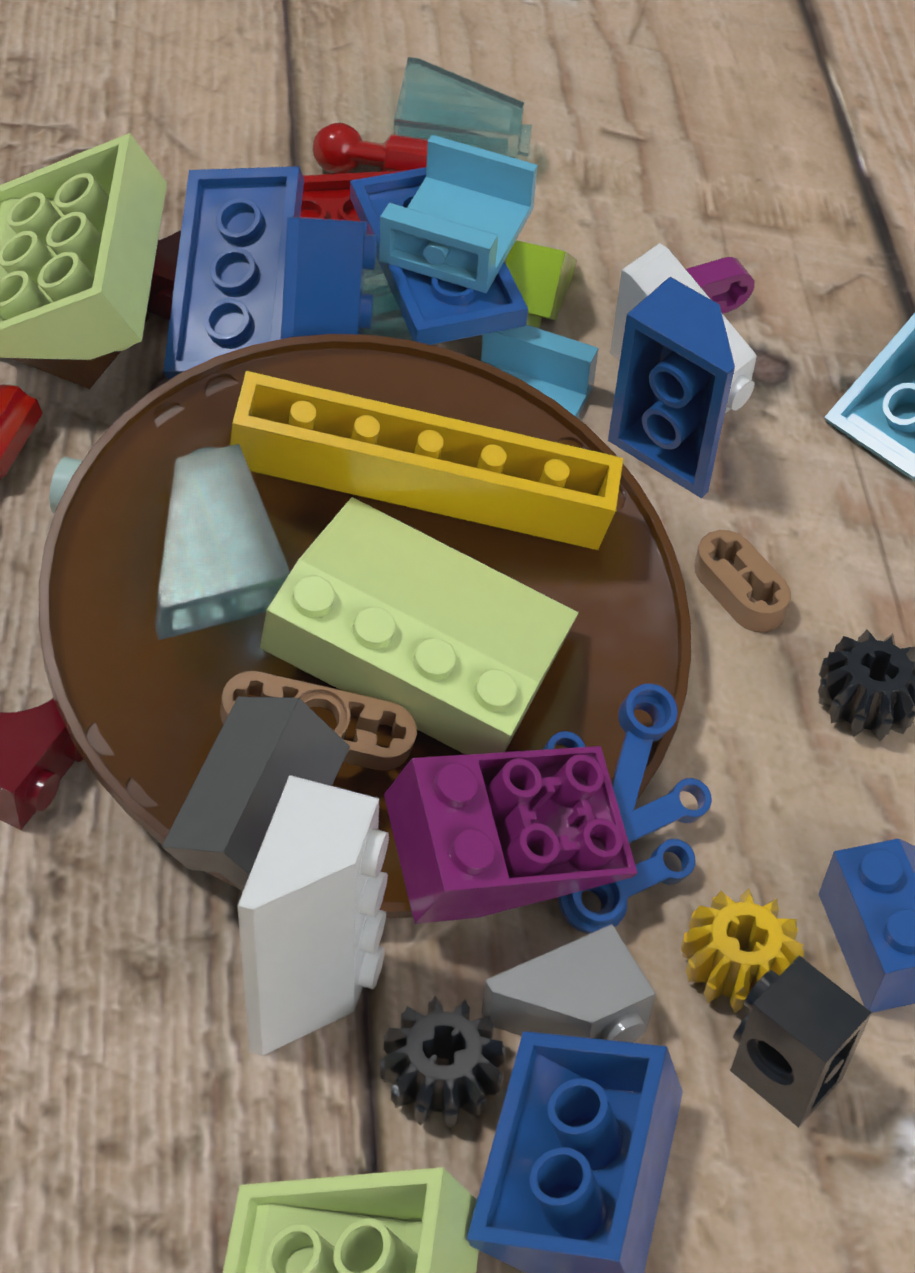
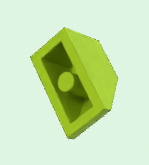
[505,240,577,328]

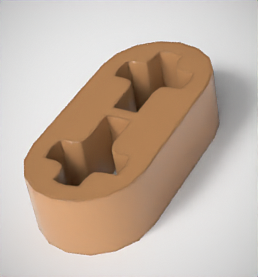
[694,530,791,632]

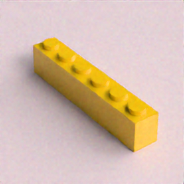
[227,371,623,550]

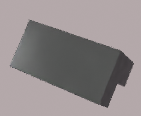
[162,697,350,892]

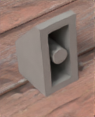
[481,924,656,1043]

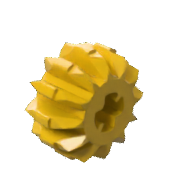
[681,888,804,1014]

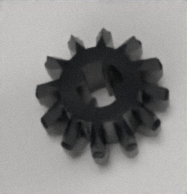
[818,629,915,741]
[380,996,506,1129]

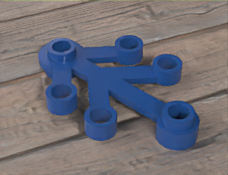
[542,684,712,934]

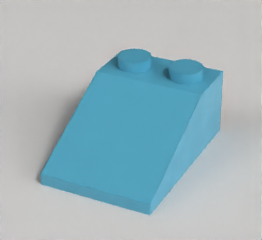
[825,313,915,481]

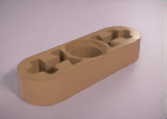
[220,671,417,771]

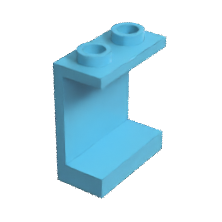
[379,135,538,293]
[481,325,599,418]

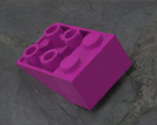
[384,746,637,924]

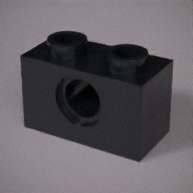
[730,955,872,1128]

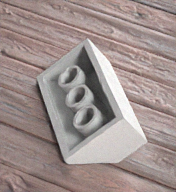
[238,775,389,1056]

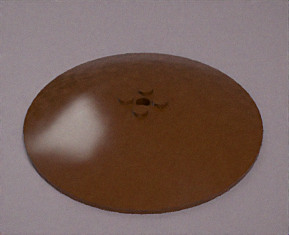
[39,334,691,918]

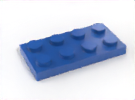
[163,166,304,380]
[350,167,528,345]

